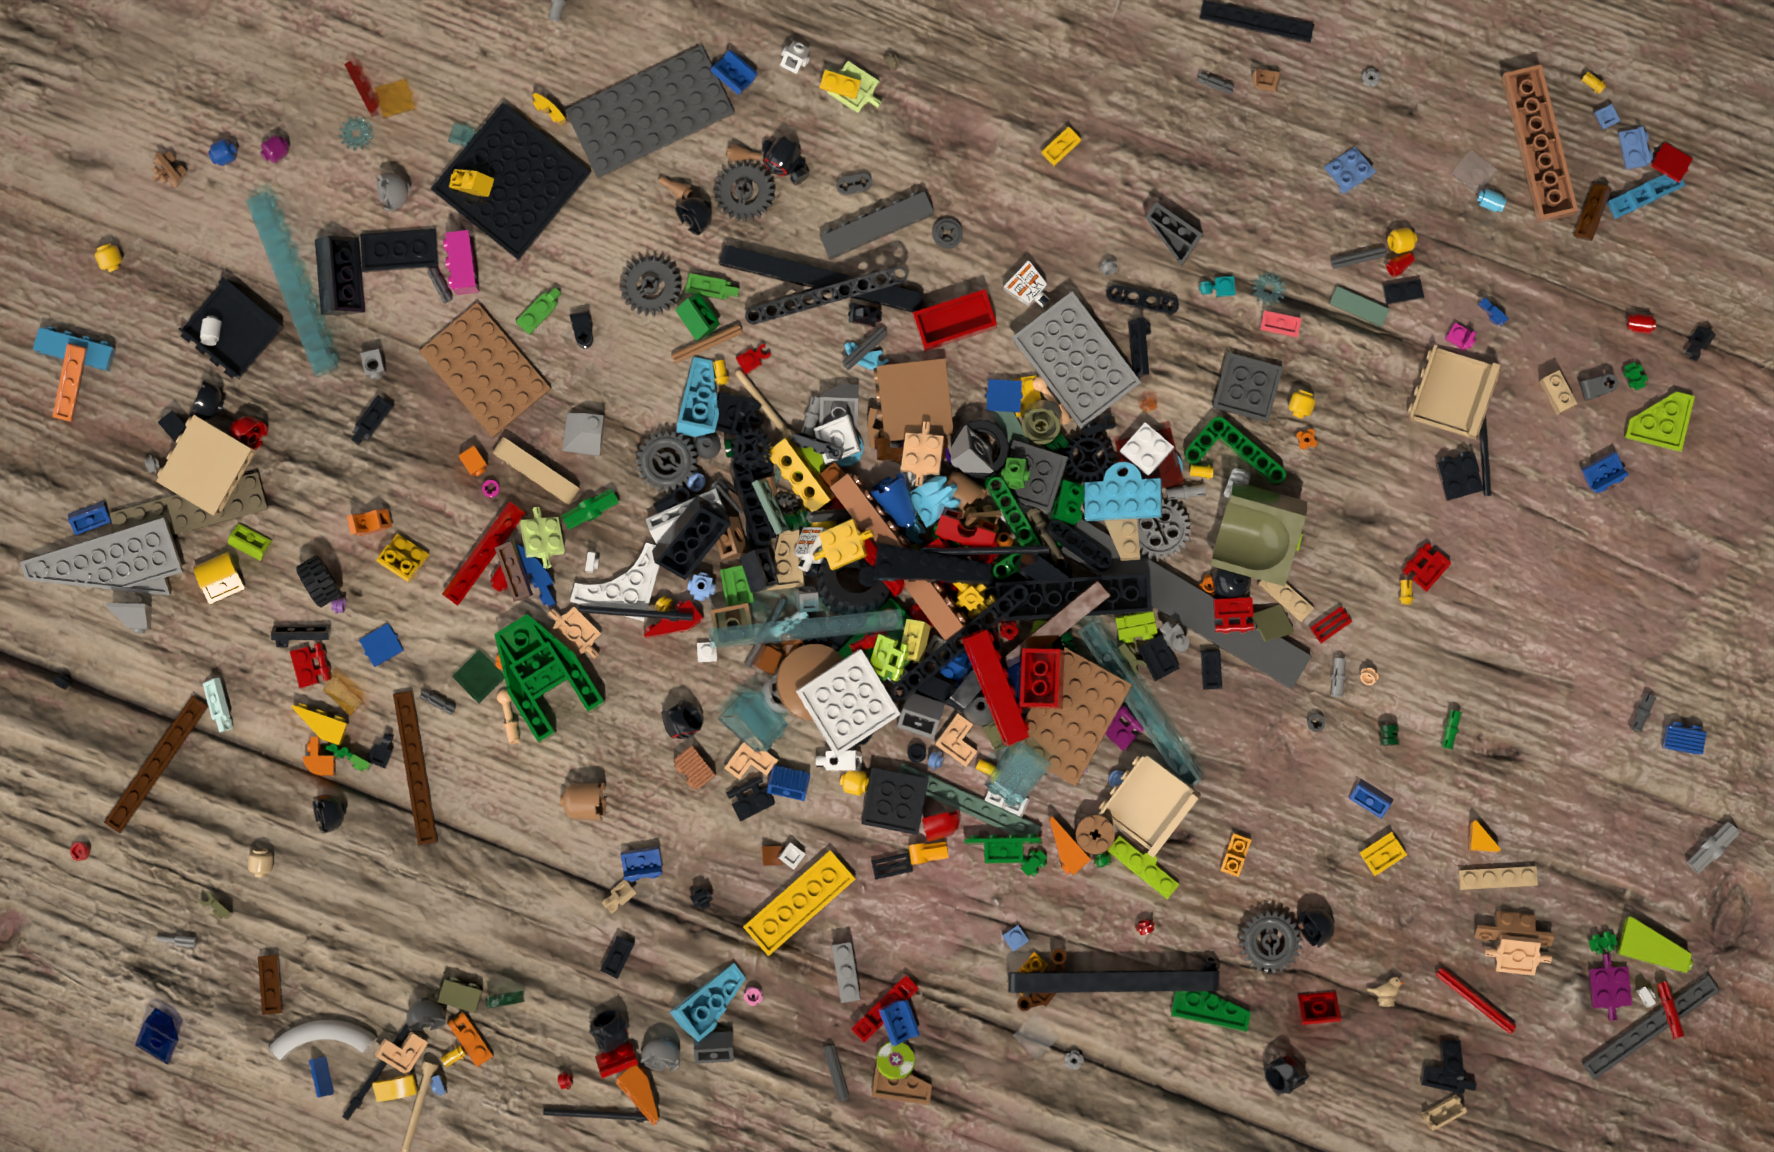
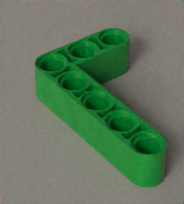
[1184,417,1286,485]
[985,475,1043,579]

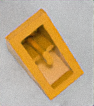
[1469,820,1501,853]

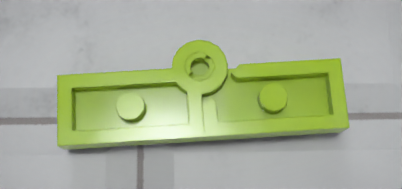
[1107,836,1180,900]

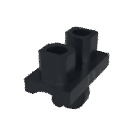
[848,303,882,327]

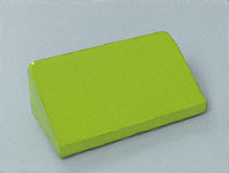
[228,523,272,561]

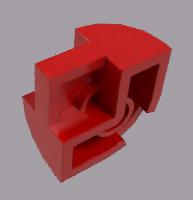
[922,810,961,842]

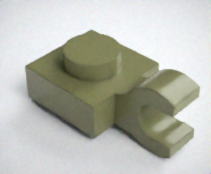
[1118,643,1147,675]
[199,891,233,919]

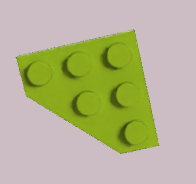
[1625,392,1695,452]

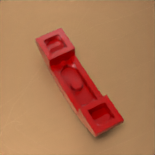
[851,975,919,1043]

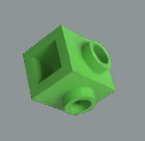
[1001,458,1030,489]

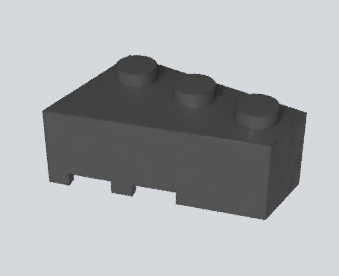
[1145,202,1204,266]

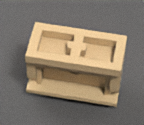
[1539,370,1577,415]

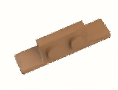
[1475,911,1555,947]

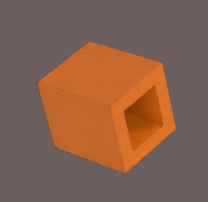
[458,446,488,477]

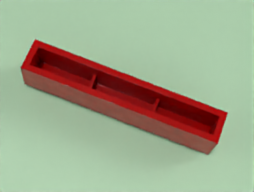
[961,629,1030,746]

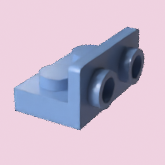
[1618,126,1653,170]

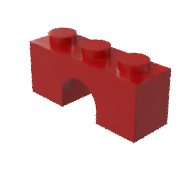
[935,507,999,547]

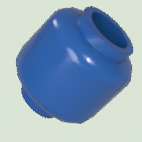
[208,138,238,166]

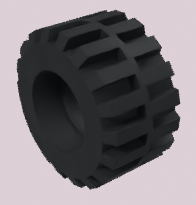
[296,555,341,608]

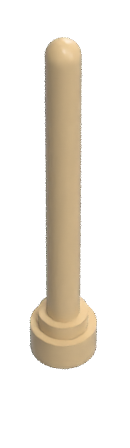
[735,370,796,440]
[402,1061,438,1152]

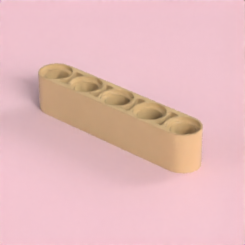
[492,437,580,505]

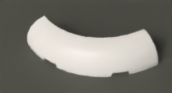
[268,1020,378,1060]

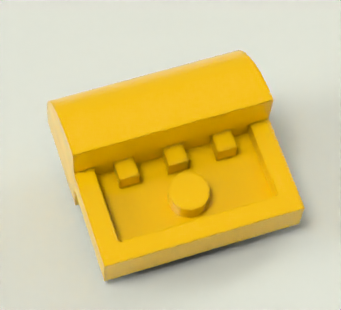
[376,534,429,583]
[193,551,245,604]

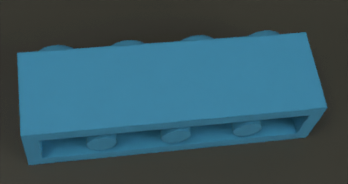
[33,326,116,372]

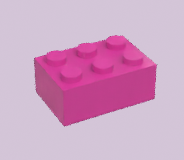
[443,230,479,295]

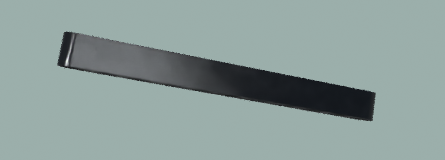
[718,245,924,313]
[1008,970,1220,993]

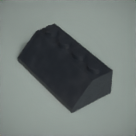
[315,235,365,316]

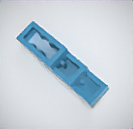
[1607,174,1686,219]

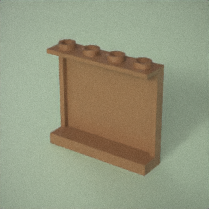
[874,359,954,442]

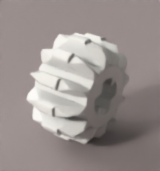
[1224,468,1251,498]

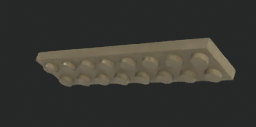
[110,472,268,536]

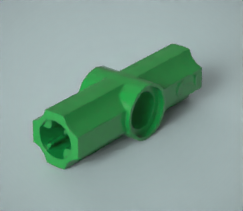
[561,488,619,530]

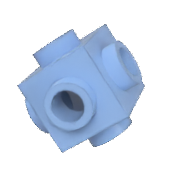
[687,573,716,601]

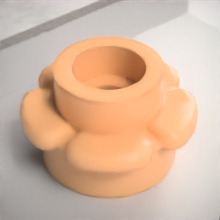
[1360,667,1379,685]

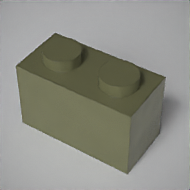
[438,977,483,1013]

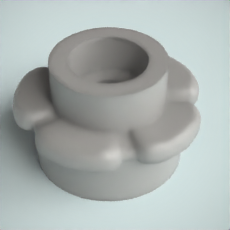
[1362,68,1381,87]
[1100,259,1118,276]
[144,455,159,473]
[1065,1050,1084,1070]

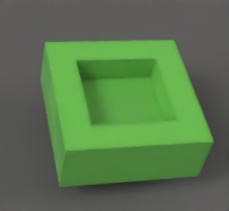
[349,754,372,772]

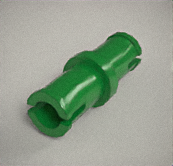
[1441,709,1462,750]

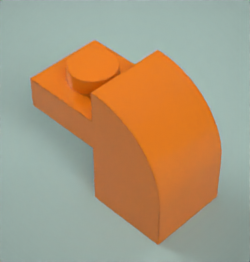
[346,509,392,536]
[303,737,336,776]

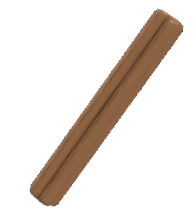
[671,324,742,363]

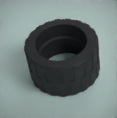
[952,419,1009,480]

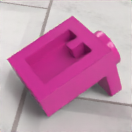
[1445,322,1477,351]

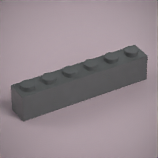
[820,191,934,260]

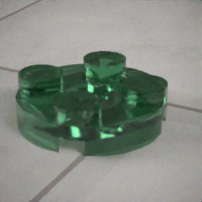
[485,990,525,1009]

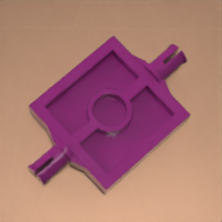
[1589,954,1632,1021]

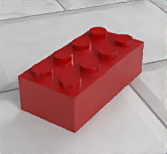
[913,289,997,352]

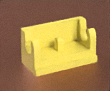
[900,619,931,663]

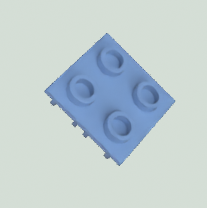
[1324,147,1376,194]

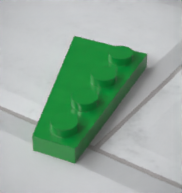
[1170,991,1251,1032]

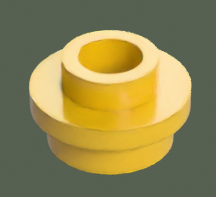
[655,596,673,611]

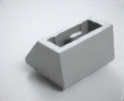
[897,693,945,740]

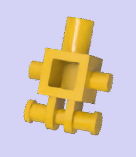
[953,583,997,620]

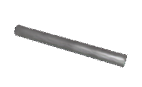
[744,597,787,668]

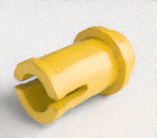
[1581,71,1607,94]
[713,360,730,385]
[1190,464,1214,480]
[1399,580,1414,605]
[976,758,1001,779]
[441,1045,467,1067]

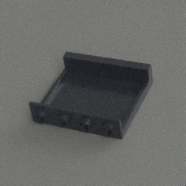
[179,277,283,380]

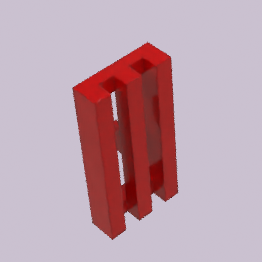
[1310,606,1352,644]

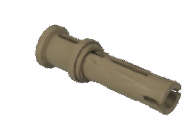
[1024,508,1064,564]

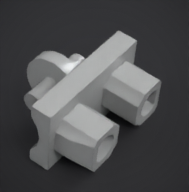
[1160,621,1190,652]

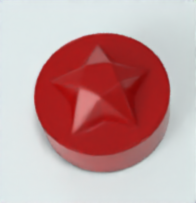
[70,842,90,861]

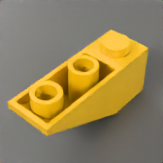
[291,703,349,746]

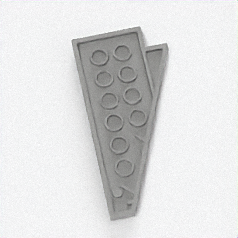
[20,517,184,595]

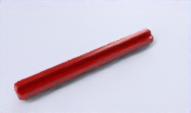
[1436,967,1516,1034]

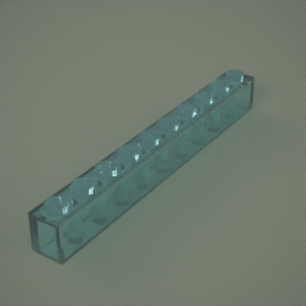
[245,192,339,378]
[709,609,904,649]
[1078,619,1206,787]

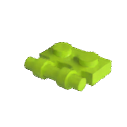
[870,633,909,681]

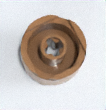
[1075,815,1115,855]

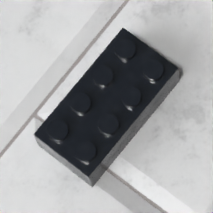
[652,495,731,580]

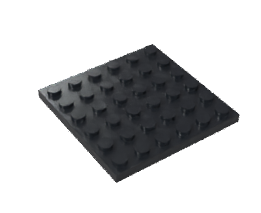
[430,102,591,261]

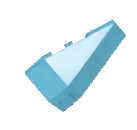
[676,357,719,437]
[669,963,746,1041]

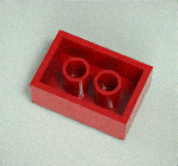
[1020,648,1065,709]

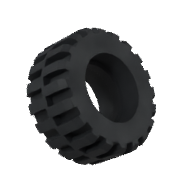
[816,557,890,619]

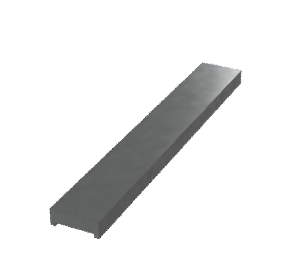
[1060,519,1312,690]

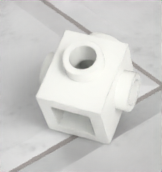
[780,41,810,74]

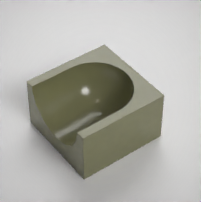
[1210,481,1308,587]

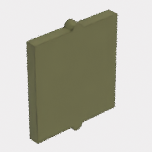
[1252,604,1294,642]

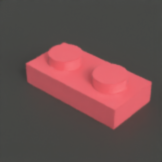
[1260,311,1302,338]

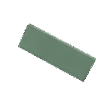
[1329,286,1390,327]
[752,478,789,535]

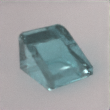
[448,124,476,147]

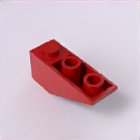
[644,600,704,639]

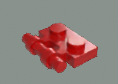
[1402,542,1452,592]
[1213,597,1254,634]
[290,643,331,689]

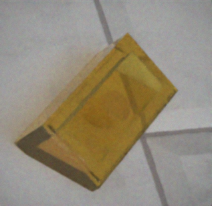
[323,676,364,716]

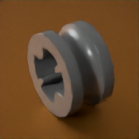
[1307,714,1325,732]

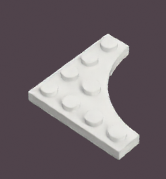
[570,543,660,622]

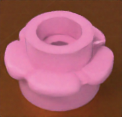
[744,986,763,1006]

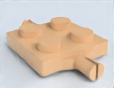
[901,422,944,487]
[548,607,601,660]
[1485,935,1552,975]

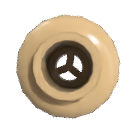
[248,848,273,877]

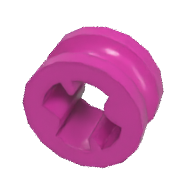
[482,480,499,497]

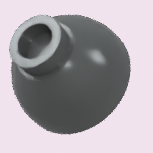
[694,433,721,459]

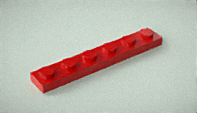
[442,502,526,606]

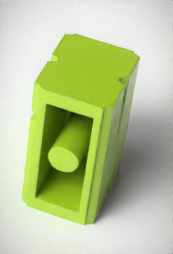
[1115,612,1157,644]

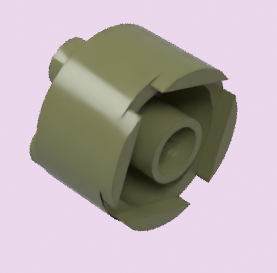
[1022,400,1062,444]

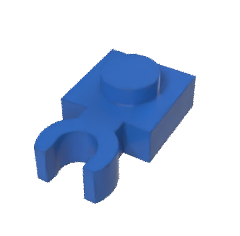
[1478,297,1509,327]

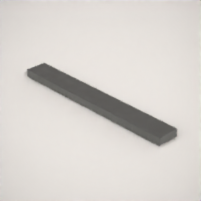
[1582,975,1720,1080]

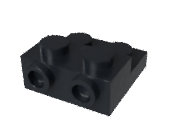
[1436,451,1484,501]

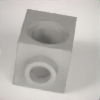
[360,349,386,380]
[795,586,819,613]

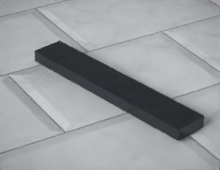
[1199,0,1314,44]

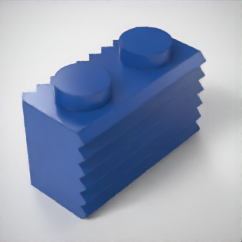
[1662,722,1707,755]
[767,765,811,801]

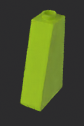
[1616,917,1693,973]

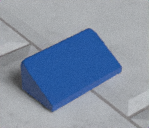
[68,501,111,536]
[1349,779,1393,819]
[309,1057,334,1098]

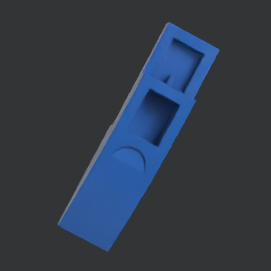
[507,540,557,608]

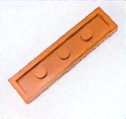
[53,343,87,422]

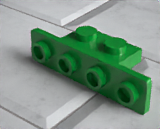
[964,834,1043,864]

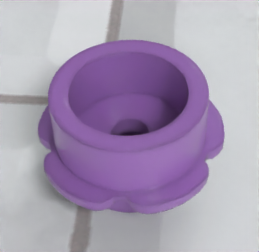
[331,597,346,614]

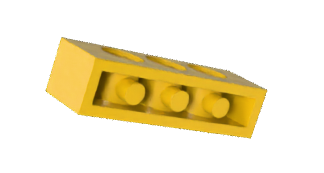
[768,435,835,511]

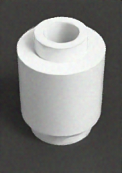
[200,316,222,346]

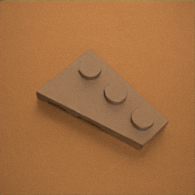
[872,1062,932,1106]

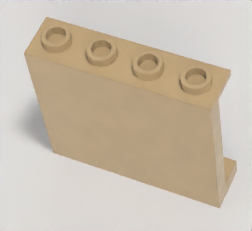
[1408,345,1501,440]
[156,415,257,517]
[1098,752,1201,858]

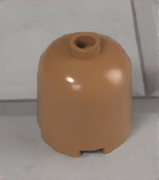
[944,471,987,520]
[560,783,607,821]

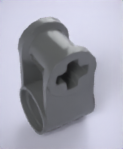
[1579,374,1618,401]

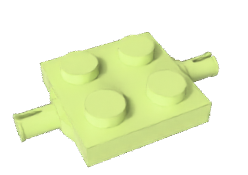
[827,61,882,114]
[520,507,565,569]

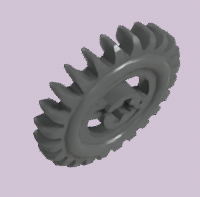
[713,160,776,223]
[619,255,682,317]
[635,430,698,493]
[1239,910,1303,974]

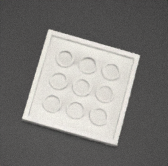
[795,649,901,756]

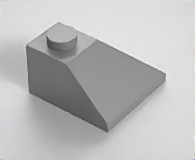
[819,384,859,429]
[562,413,605,456]
[950,425,994,473]
[106,603,152,634]

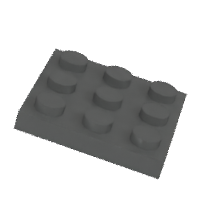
[1213,352,1283,423]
[1003,440,1069,512]

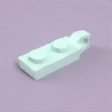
[203,677,233,733]

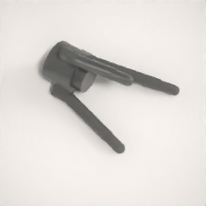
[710,479,752,513]

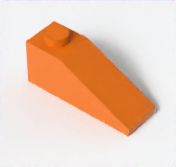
[1049,817,1091,875]
[616,1065,659,1126]

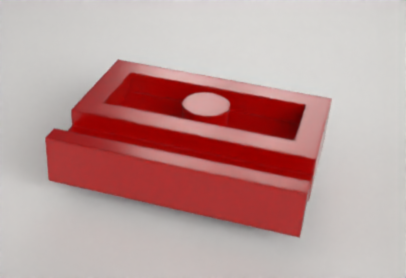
[595,1042,638,1079]

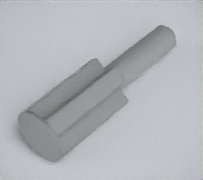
[156,935,197,948]

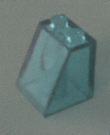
[718,691,788,752]
[984,741,1051,807]

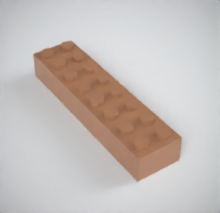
[1501,64,1578,223]

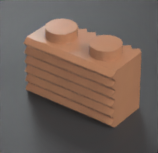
[673,745,716,790]

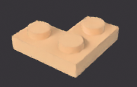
[935,714,977,767]
[724,737,778,780]
[374,1032,428,1075]

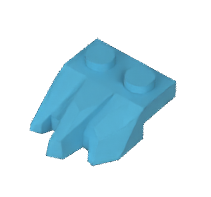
[910,476,961,528]

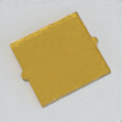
[374,79,415,119]

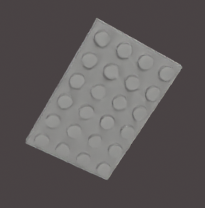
[1011,291,1141,429]

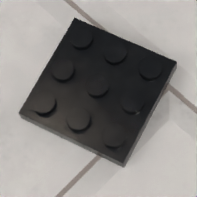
[861,767,929,835]

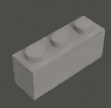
[832,942,861,1003]

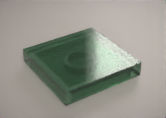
[452,650,505,704]

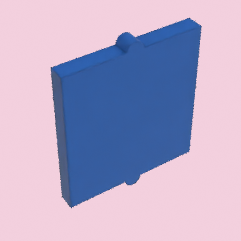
[986,379,1023,413]
[359,623,404,668]

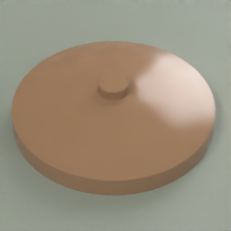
[776,644,843,721]

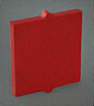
[1651,142,1693,183]

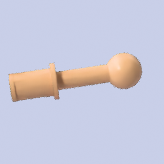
[1033,376,1072,426]
[497,689,520,744]

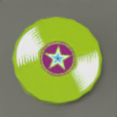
[876,1042,915,1080]

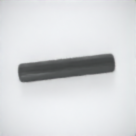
[1331,246,1387,269]
[842,327,887,370]
[806,508,852,523]
[823,1045,849,1102]

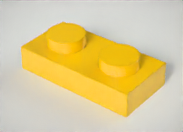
[819,70,861,100]
[1041,127,1082,167]

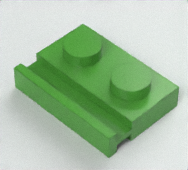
[720,566,754,607]

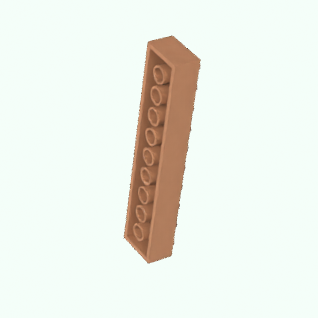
[830,474,970,641]

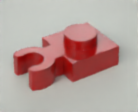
[735,344,771,375]

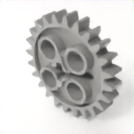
[1137,499,1191,561]

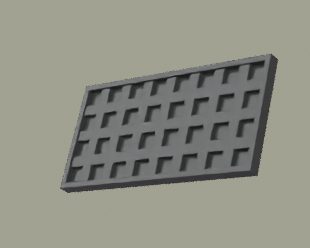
[565,46,734,179]

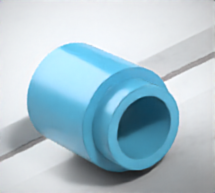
[1477,188,1507,212]

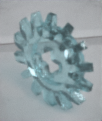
[339,117,373,151]
[1252,272,1286,306]

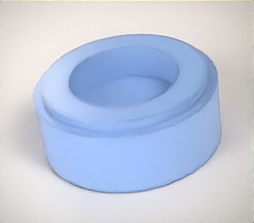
[686,472,706,492]

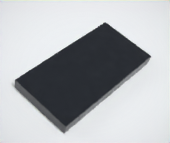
[360,229,439,273]

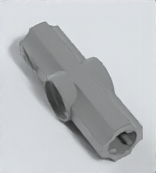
[1687,822,1740,874]

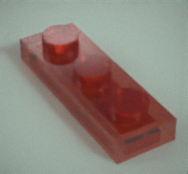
[344,61,379,117]

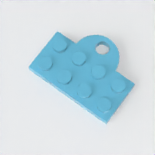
[1085,462,1162,521]

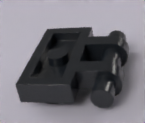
[726,775,775,822]

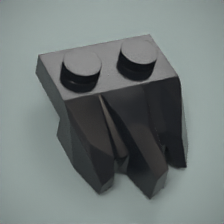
[715,392,764,436]

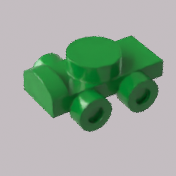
[1623,362,1648,391]
[326,744,353,760]
[1020,850,1047,877]
[1588,931,1618,955]

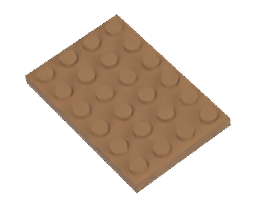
[419,303,551,438]
[1009,648,1133,786]

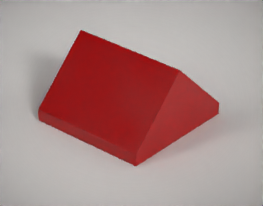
[1298,991,1342,1025]

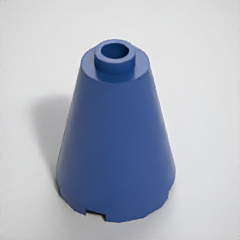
[870,473,916,528]

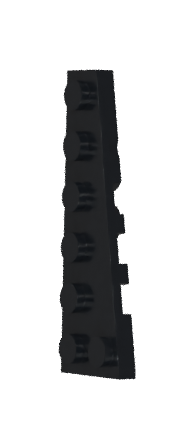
[873,543,992,585]

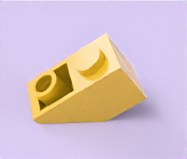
[449,169,494,197]

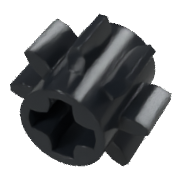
[690,886,713,910]

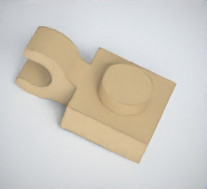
[602,880,637,914]

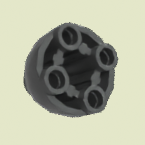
[962,689,994,726]

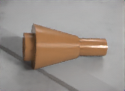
[726,143,762,162]
[659,176,693,201]

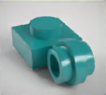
[1198,276,1236,298]

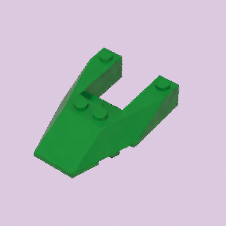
[494,614,605,744]

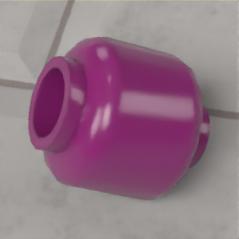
[260,135,289,163]

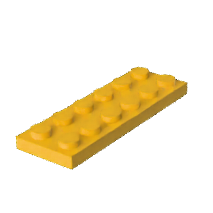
[743,850,856,956]

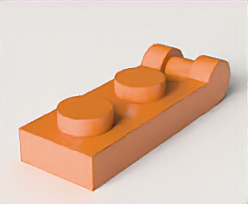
[447,1012,493,1067]

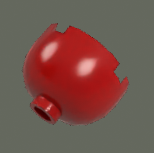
[229,416,268,450]

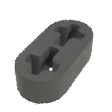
[836,173,872,196]

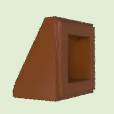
[762,846,783,866]

